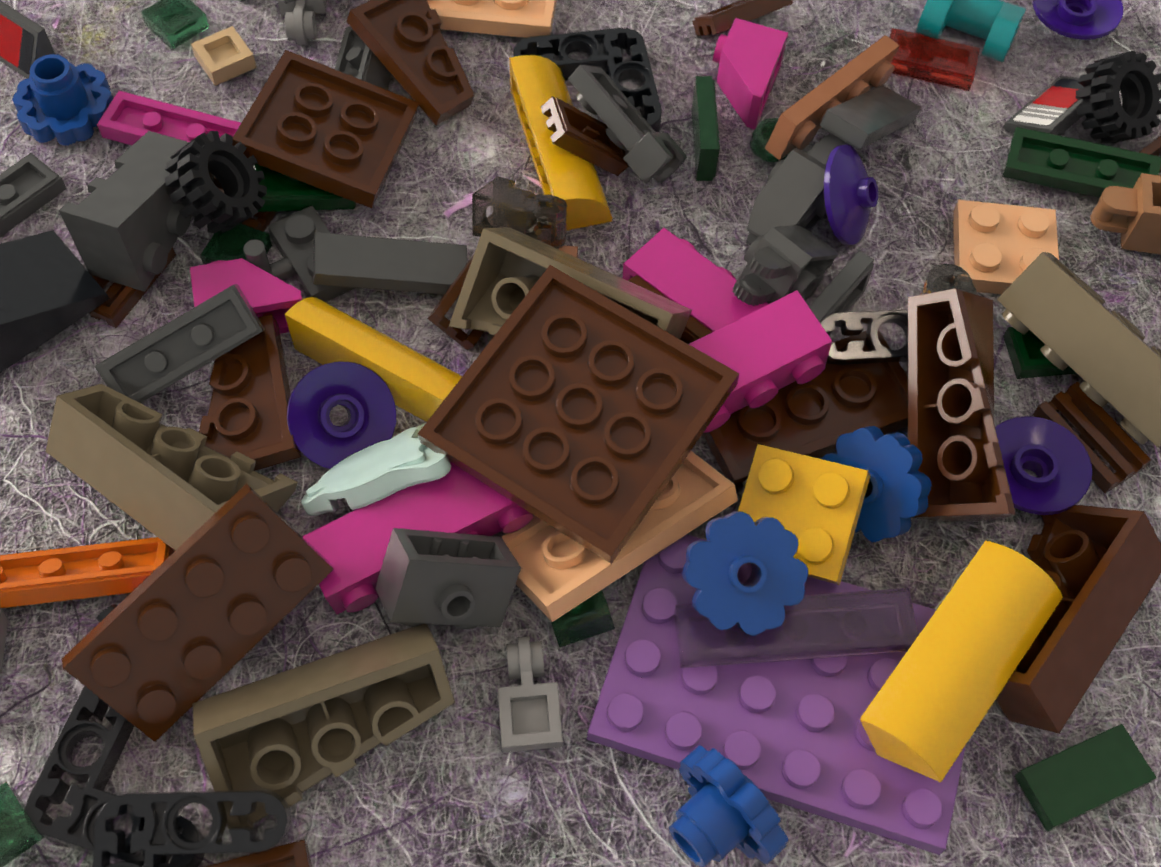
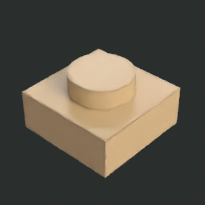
[191,26,257,86]

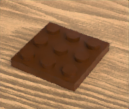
[232,50,420,209]

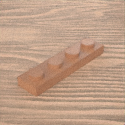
[765,35,900,160]

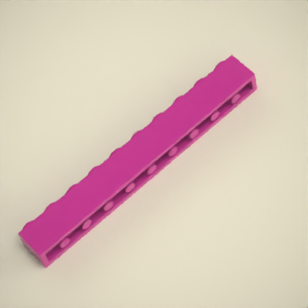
[302,290,832,615]

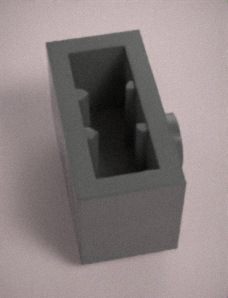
[375,528,521,629]

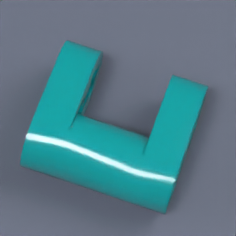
[916,0,1026,63]

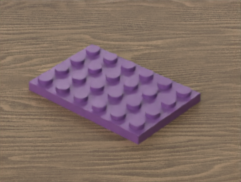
[587,534,966,855]

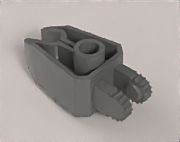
[746,133,847,245]
[732,225,838,306]

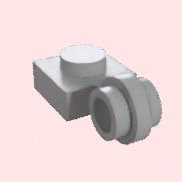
[278,0,327,45]
[497,636,563,753]

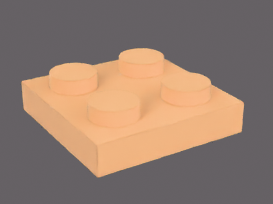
[953,199,1059,294]

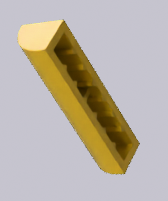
[509,55,612,233]
[285,297,462,422]
[860,540,1063,783]

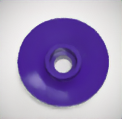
[1032,0,1124,40]
[824,145,878,245]
[287,361,396,469]
[995,416,1092,515]

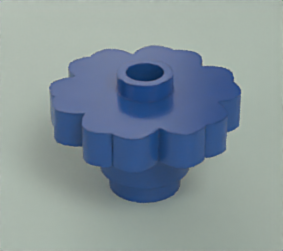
[12,54,113,146]
[821,426,932,542]
[682,511,808,636]
[669,745,789,867]

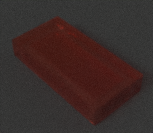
[889,28,980,91]

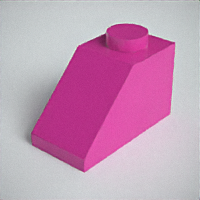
[713,18,788,130]
[190,258,303,334]

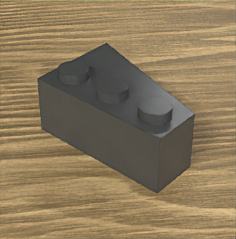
[59,131,214,292]

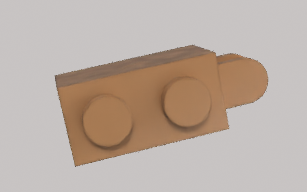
[1090,173,1161,255]

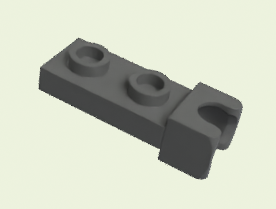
[568,65,687,184]

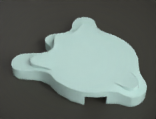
[301,423,451,516]

